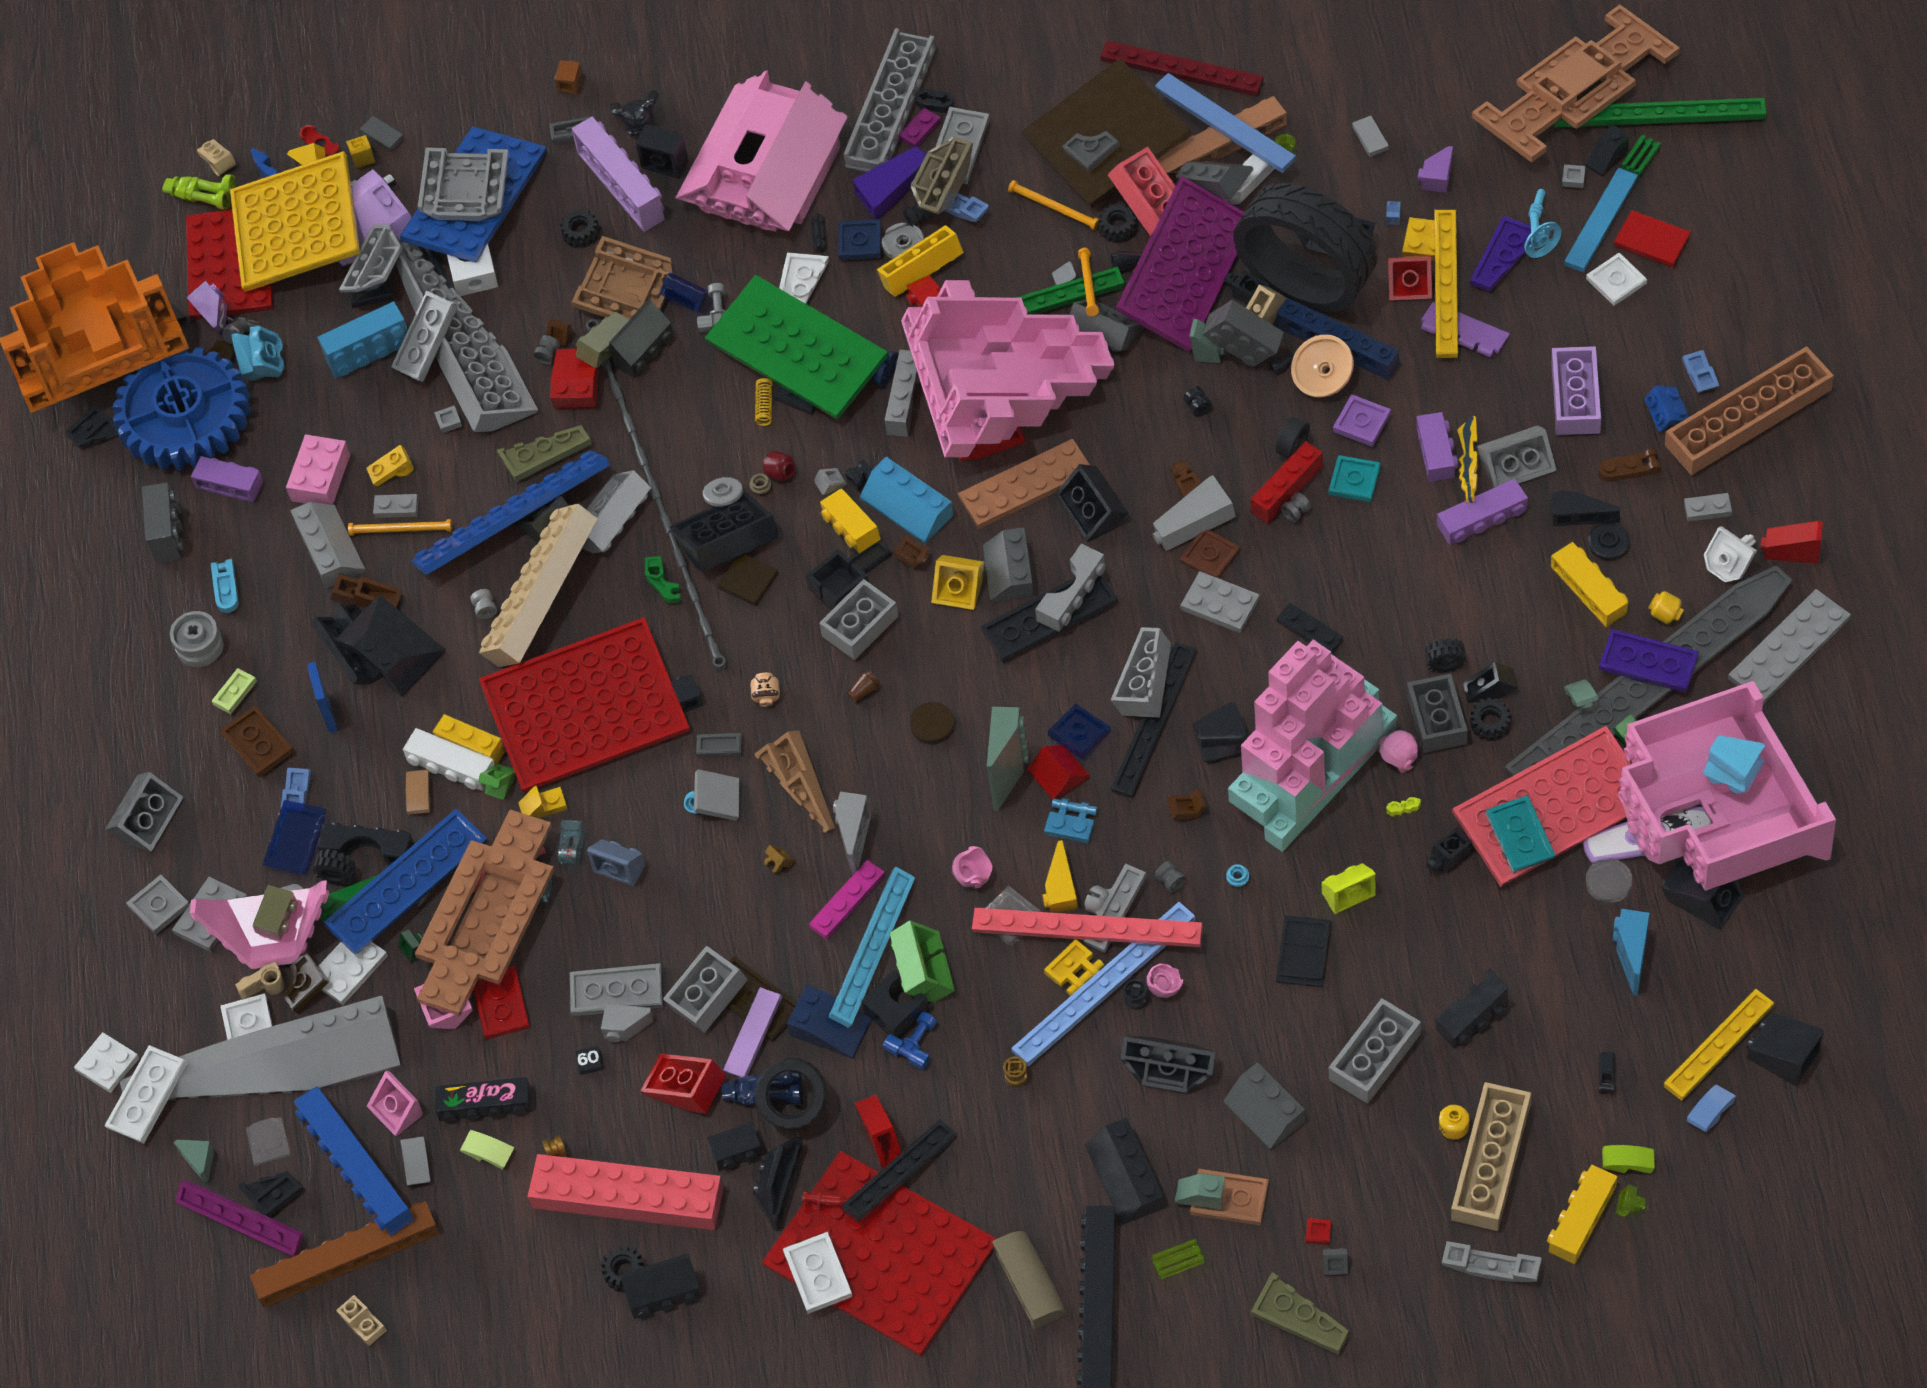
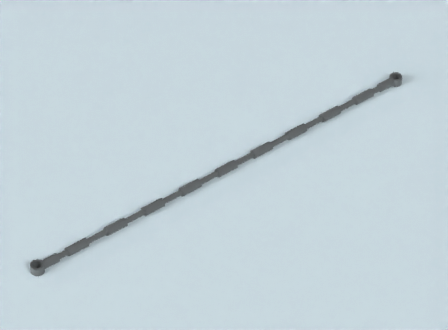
[586,319,727,671]

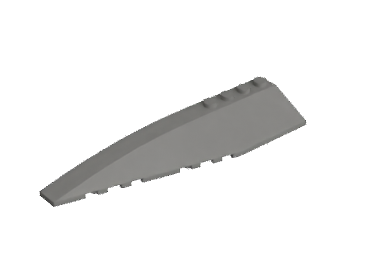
[396,236,538,432]
[120,996,401,1100]

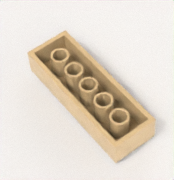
[1451,1082,1531,1231]

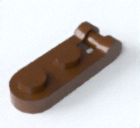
[1598,449,1661,482]

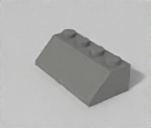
[582,470,651,553]
[290,502,366,589]

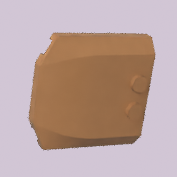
[572,236,673,320]

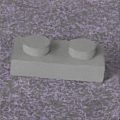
[1684,493,1732,522]
[373,494,419,518]

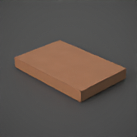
[1190,1169,1269,1226]

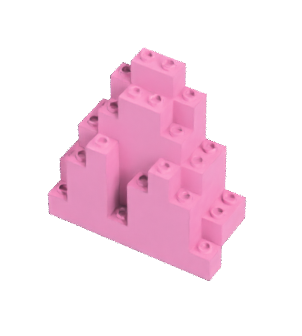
[901,280,1114,457]

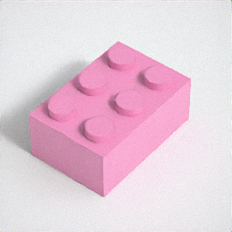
[286,434,350,505]

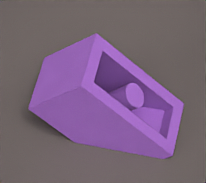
[1418,146,1453,193]

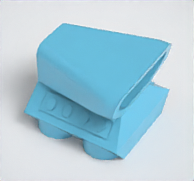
[231,326,284,381]
[1703,735,1765,793]

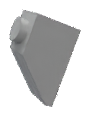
[601,1004,654,1042]

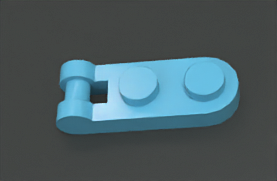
[211,559,239,613]

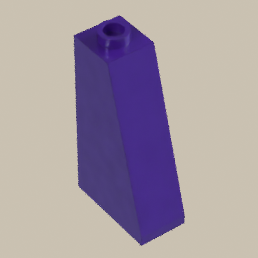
[852,146,926,219]

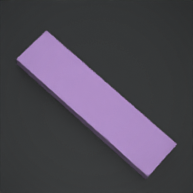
[723,987,782,1078]

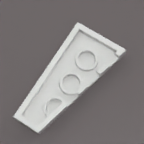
[779,253,829,304]

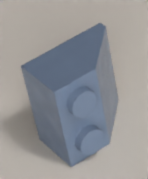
[587,840,646,887]

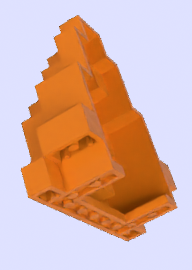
[0,242,189,413]

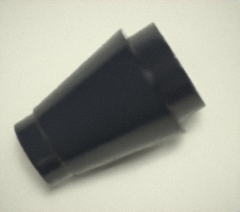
[1111,250,1142,271]

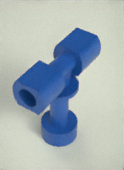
[883,1012,937,1071]

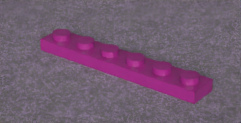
[175,1179,304,1257]

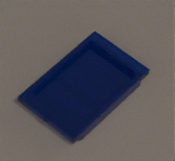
[262,800,327,875]

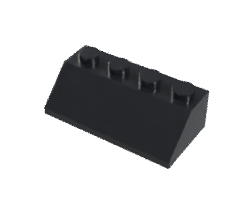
[1085,1117,1165,1226]

